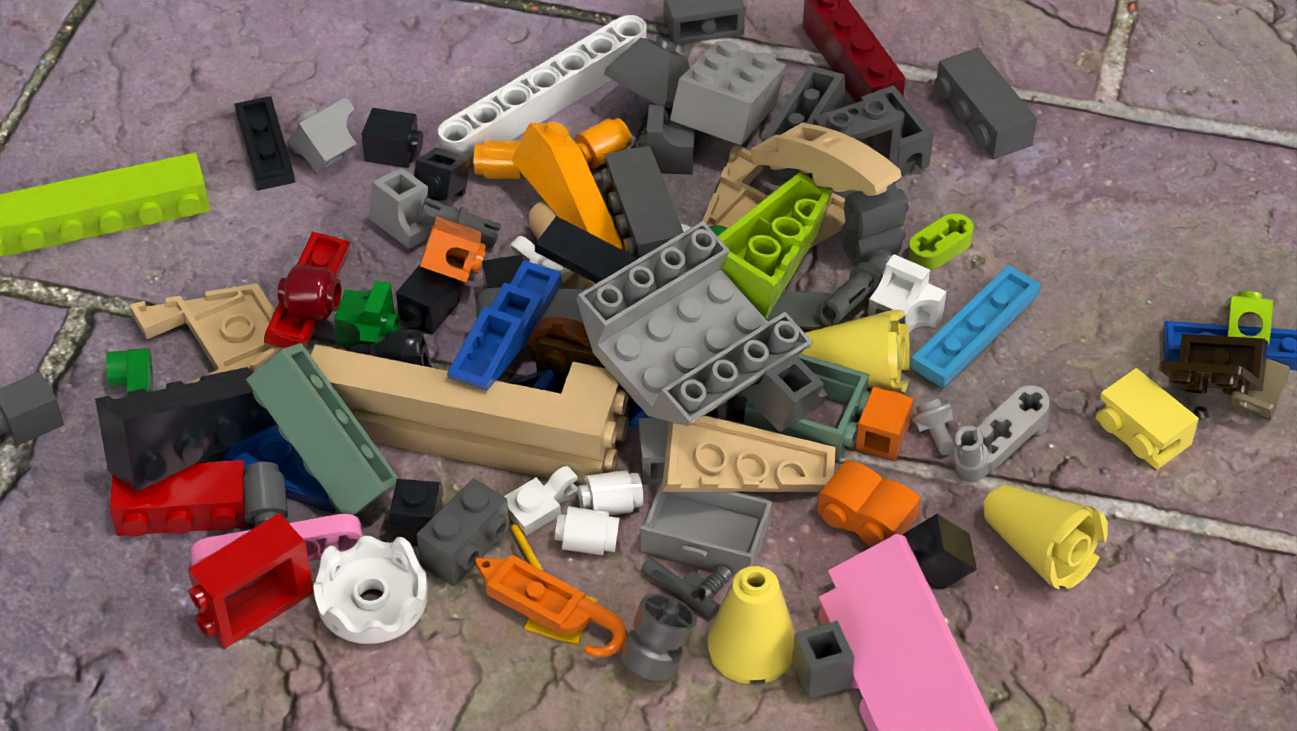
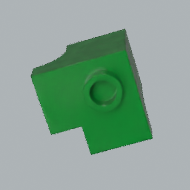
[334,281,400,348]

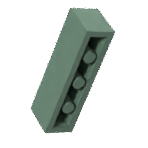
[246,343,399,516]

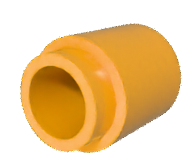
[574,118,632,169]
[474,140,523,179]

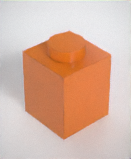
[855,386,914,461]

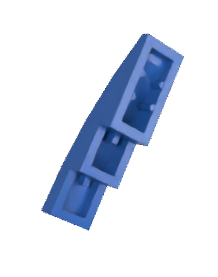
[447,260,562,391]

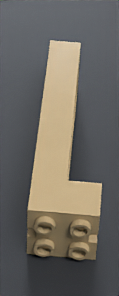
[311,345,629,485]

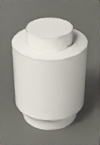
[577,470,643,516]
[555,506,620,555]

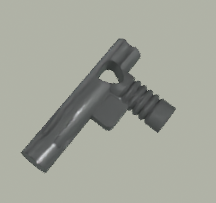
[641,558,732,620]

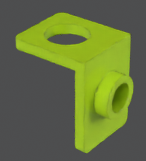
[1225,291,1274,345]

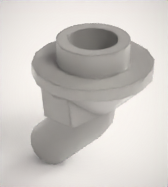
[911,399,955,455]

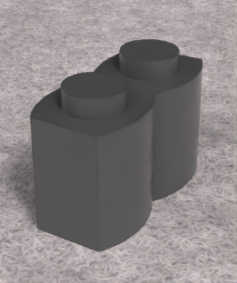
[842,183,909,266]

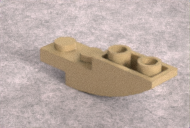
[750,123,902,196]

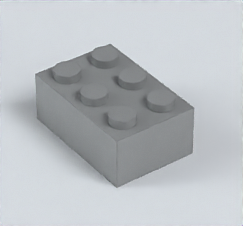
[670,41,786,145]

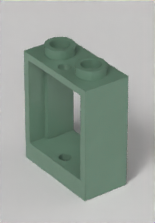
[744,354,871,462]

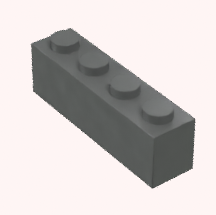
[600,145,684,258]

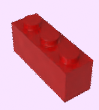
[110,460,248,537]

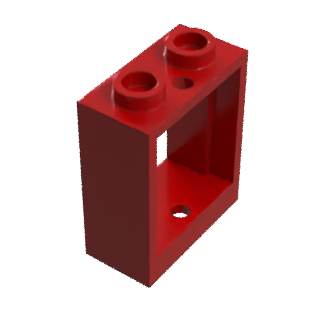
[188,513,314,649]

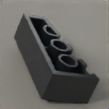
[95,367,277,492]

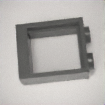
[809,94,902,199]

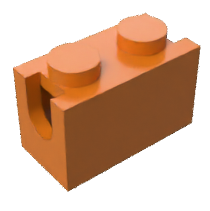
[420,216,486,283]

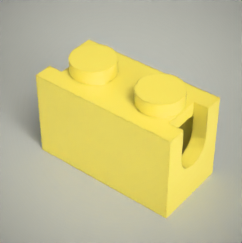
[1095,368,1199,470]

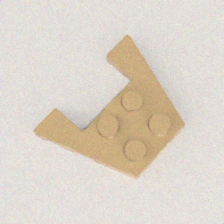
[702,144,845,248]
[130,283,284,384]

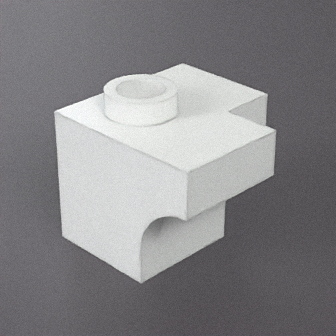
[868,254,947,332]

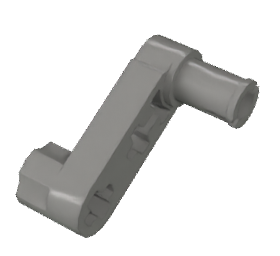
[954,385,1050,482]

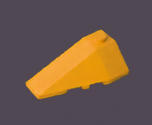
[511,122,626,252]

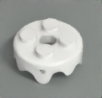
[313,536,428,644]

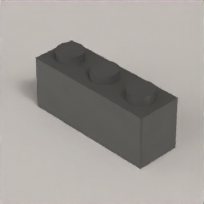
[934,47,1037,160]
[762,65,845,179]

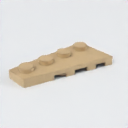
[662,415,836,492]

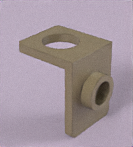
[1231,358,1290,420]

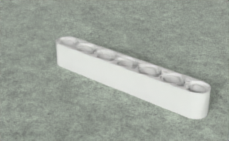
[438,15,646,167]

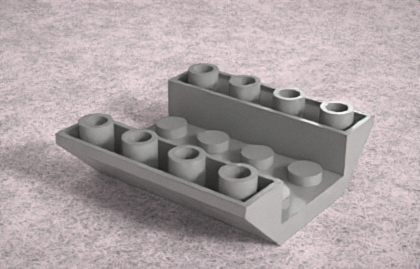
[576,221,813,426]

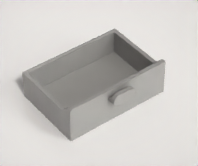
[640,479,772,577]

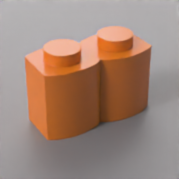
[818,460,921,547]

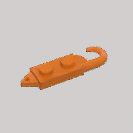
[475,554,627,657]

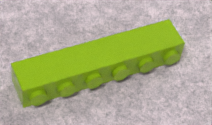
[0,152,210,257]

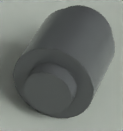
[243,462,288,527]

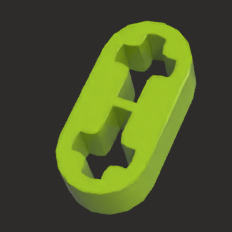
[908,213,974,270]

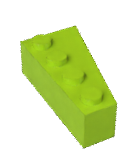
[717,172,832,319]

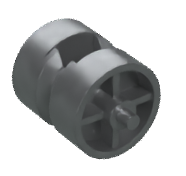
[620,593,697,681]

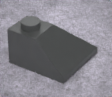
[604,36,690,110]

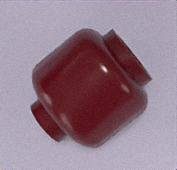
[278,265,342,320]

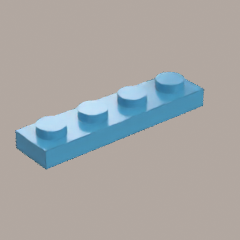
[910,265,1041,389]

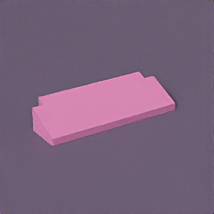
[819,534,998,731]

